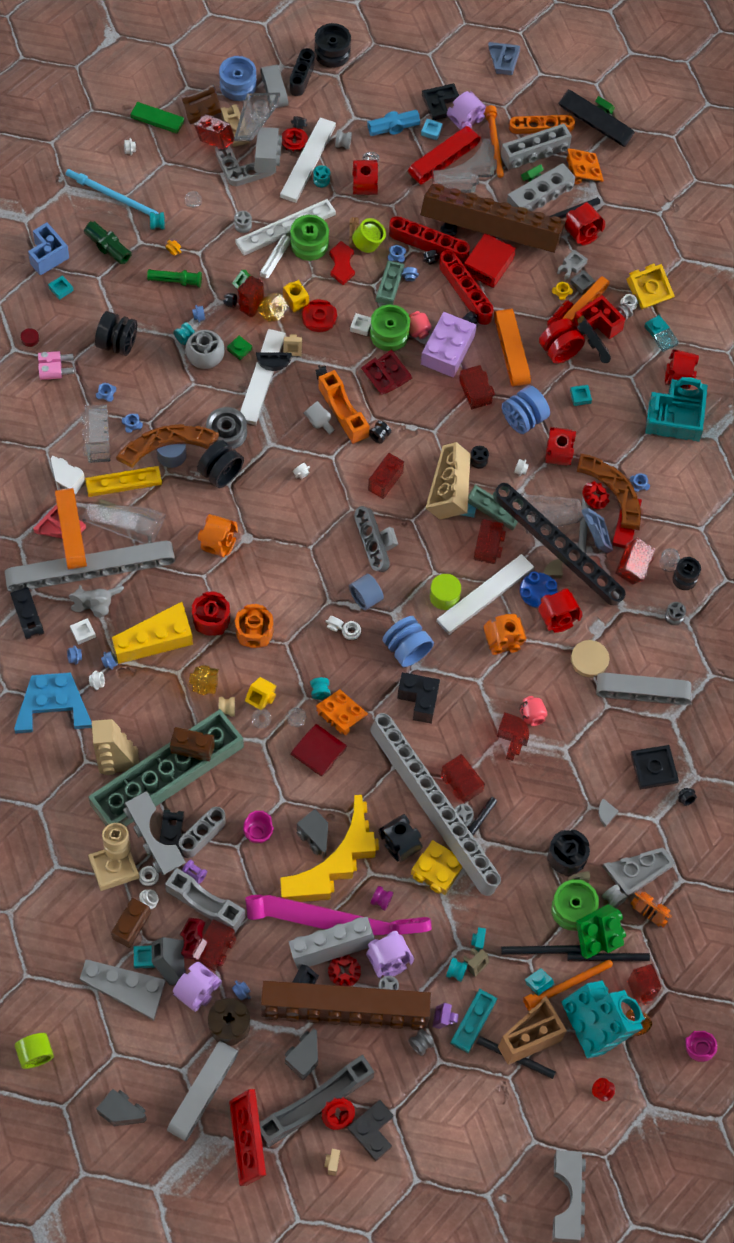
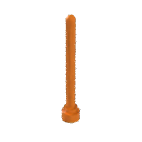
[483,105,504,178]
[523,960,613,1011]

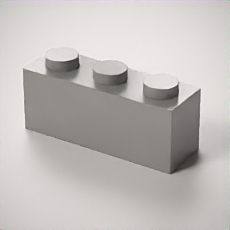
[255,127,282,173]

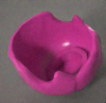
[243,810,274,843]
[685,1031,718,1062]

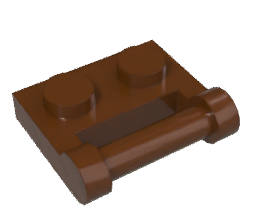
[182,85,222,124]

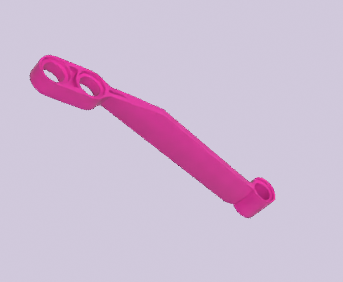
[245,895,432,936]

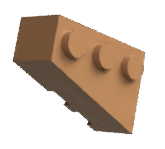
[498,996,567,1065]

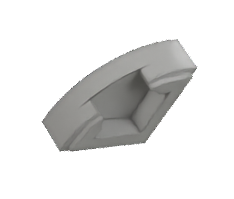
[598,799,619,827]

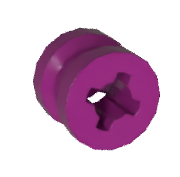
[370,886,394,911]

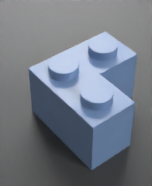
[28,222,69,276]

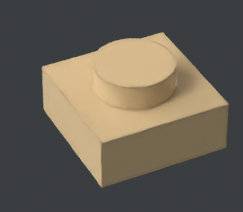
[324,1149,340,1176]

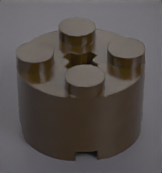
[208,998,250,1046]

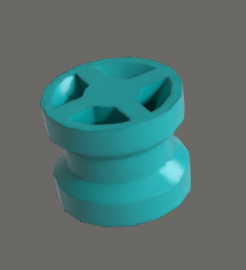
[313,165,331,188]
[150,212,165,230]
[173,322,195,345]
[310,677,331,700]
[446,957,468,982]

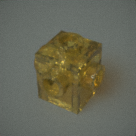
[257,292,290,322]
[189,665,219,695]

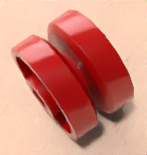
[539,318,586,364]

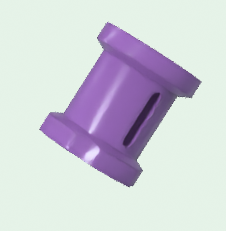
[181,860,207,884]

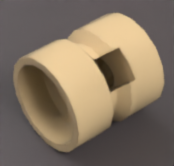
[102,823,131,860]

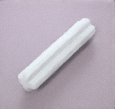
[260,235,291,279]

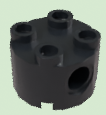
[378,814,423,863]
[547,829,590,877]

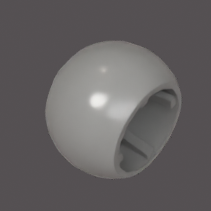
[185,330,225,369]

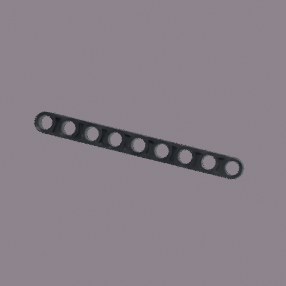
[493,483,626,606]

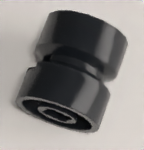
[673,557,701,590]

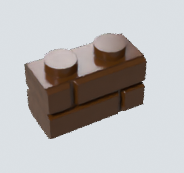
[170,727,215,762]
[111,898,151,948]

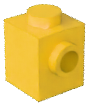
[245,677,277,710]

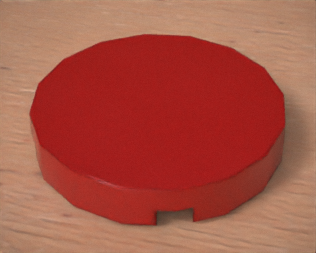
[302,299,337,332]

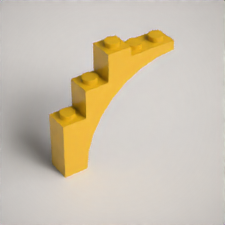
[280,795,379,902]

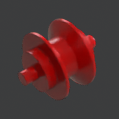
[592,1078,615,1102]

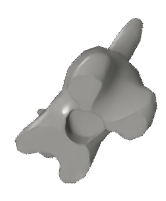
[69,585,124,618]

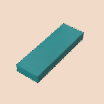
[450,988,498,1054]

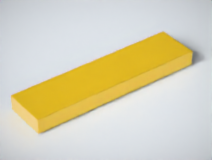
[85,466,162,497]

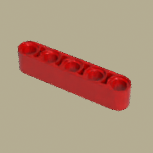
[407,126,481,185]
[389,216,470,264]
[439,250,494,325]

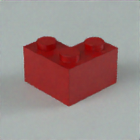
[573,295,625,339]

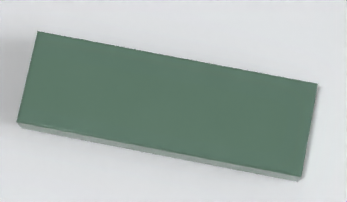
[375,261,405,305]
[468,485,518,531]

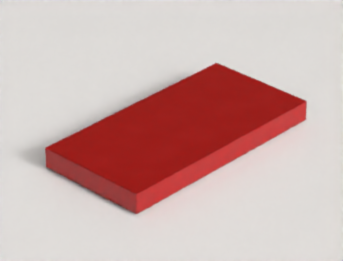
[229,1089,266,1186]

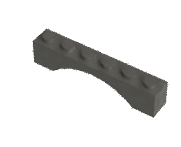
[260,1055,375,1149]

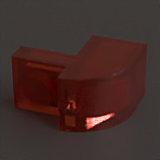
[497,712,529,761]

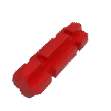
[547,300,574,327]

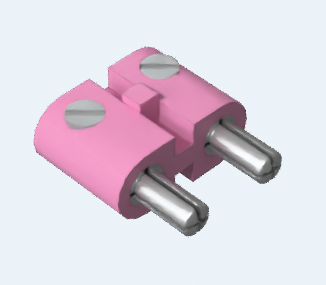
[38,351,74,380]

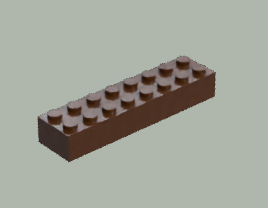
[420,184,565,253]
[261,981,431,1030]

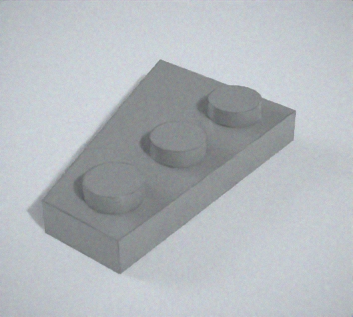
[602,848,675,897]

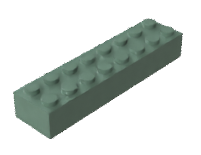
[88,709,244,826]

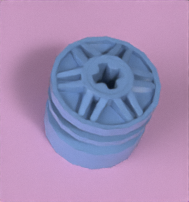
[502,385,550,434]
[382,616,434,667]

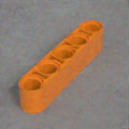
[494,309,531,387]
[55,488,87,570]

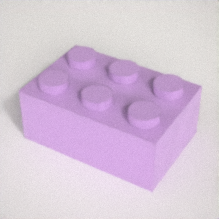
[421,312,476,378]

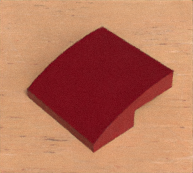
[361,349,413,395]
[290,724,347,777]

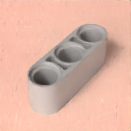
[260,65,288,109]
[179,807,226,858]

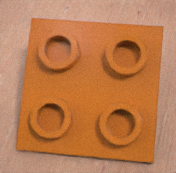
[566,148,604,184]
[316,689,368,735]
[630,892,672,928]

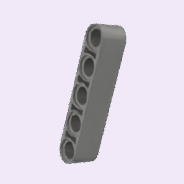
[596,673,692,705]
[167,1041,239,1142]

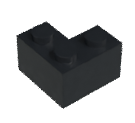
[397,672,440,724]

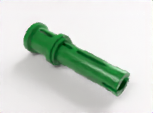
[147,269,202,288]

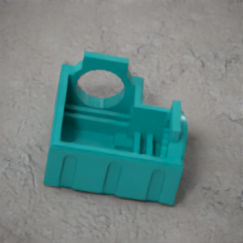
[645,377,708,442]
[561,980,645,1059]

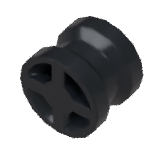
[369,420,391,444]
[470,445,489,469]

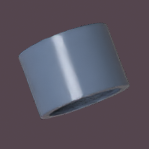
[156,444,186,468]
[349,573,384,610]

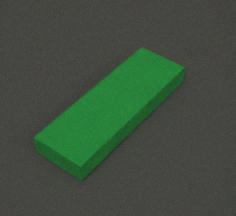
[130,102,184,134]

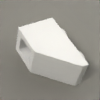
[51,456,85,495]

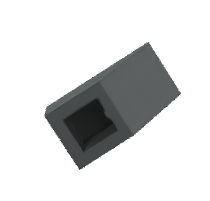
[296,809,328,859]
[152,937,186,986]
[285,1028,318,1081]
[96,1089,147,1127]

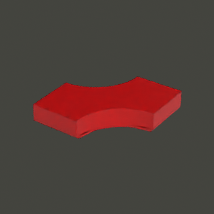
[329,241,355,285]

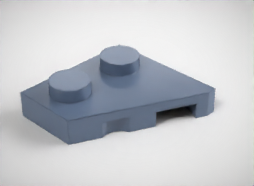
[488,42,520,75]
[581,507,613,553]

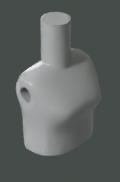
[303,401,335,435]

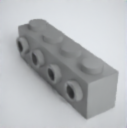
[501,124,572,170]
[288,917,375,970]

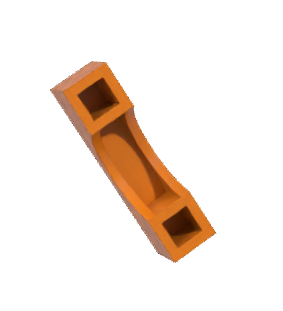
[318,370,370,444]

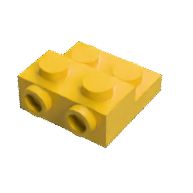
[626,264,675,310]
[411,840,463,895]

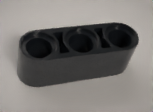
[290,48,315,96]

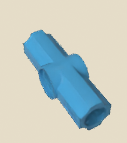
[367,110,420,136]

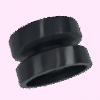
[314,23,351,68]
[197,440,244,488]

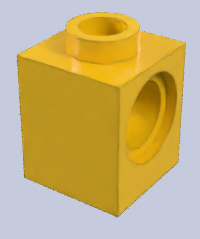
[283,280,309,313]

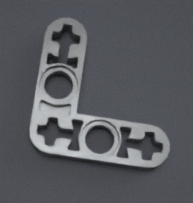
[215,143,274,186]

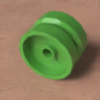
[290,215,329,261]
[370,304,410,351]
[551,879,599,931]

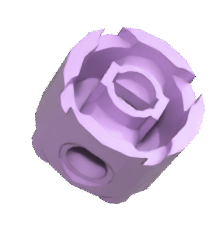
[447,91,486,130]
[366,931,414,978]
[173,962,222,1012]

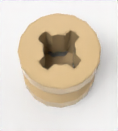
[219,697,235,717]

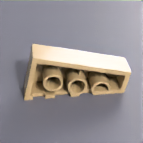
[426,442,470,519]

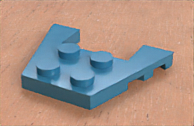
[14,673,92,734]

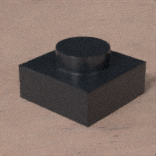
[292,964,319,984]

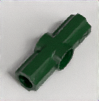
[84,221,132,264]

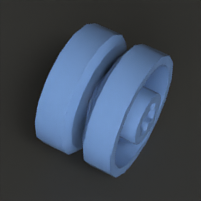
[219,56,257,101]

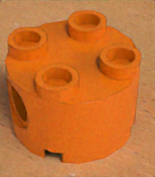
[198,514,238,557]
[235,604,274,648]
[483,614,526,655]

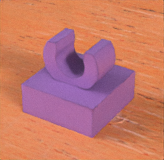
[432,1003,458,1029]

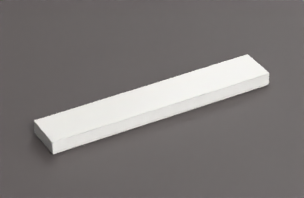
[280,117,336,203]
[235,199,336,256]
[240,329,286,425]
[436,554,534,635]

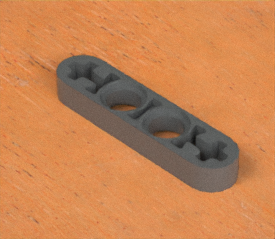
[354,506,390,572]

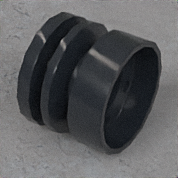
[95,311,138,356]

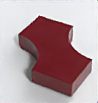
[180,918,208,960]

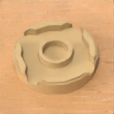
[571,640,610,678]

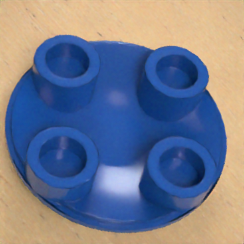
[520,571,558,608]

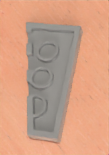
[80,959,166,1021]

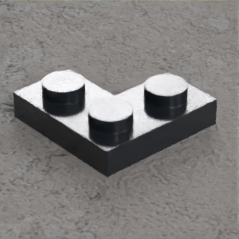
[422,83,459,120]
[348,1100,394,1161]

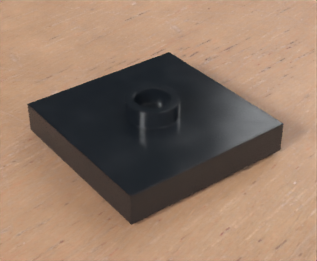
[630,745,679,790]

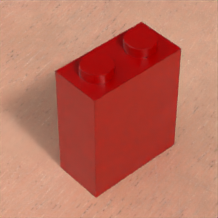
[464,234,516,288]

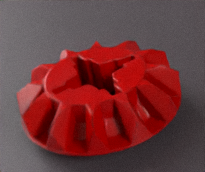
[282,128,308,152]
[582,481,610,509]
[328,955,361,987]
[321,1097,355,1130]

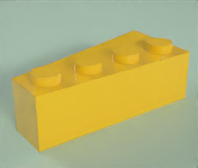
[112,602,193,664]

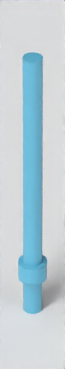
[66,169,159,216]

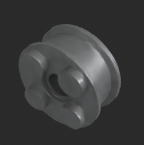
[206,407,247,450]

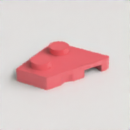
[33,504,86,539]

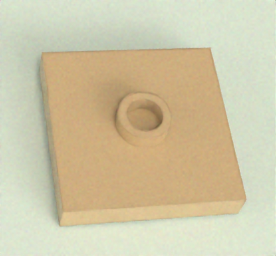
[88,850,140,891]

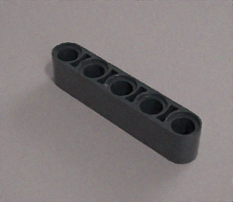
[558,89,635,147]

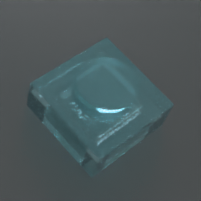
[653,328,679,352]

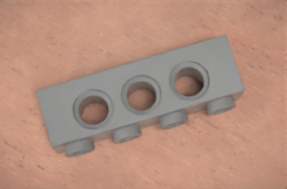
[507,163,575,212]

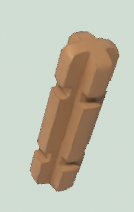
[349,217,359,249]

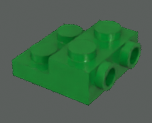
[576,904,626,959]

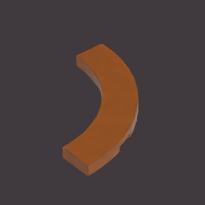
[116,424,219,468]
[577,454,641,531]

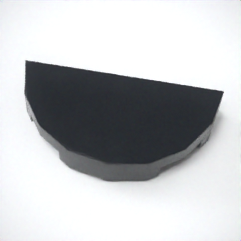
[256,352,292,371]

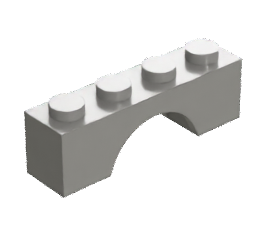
[123,791,186,875]
[165,868,245,934]
[552,1150,586,1243]

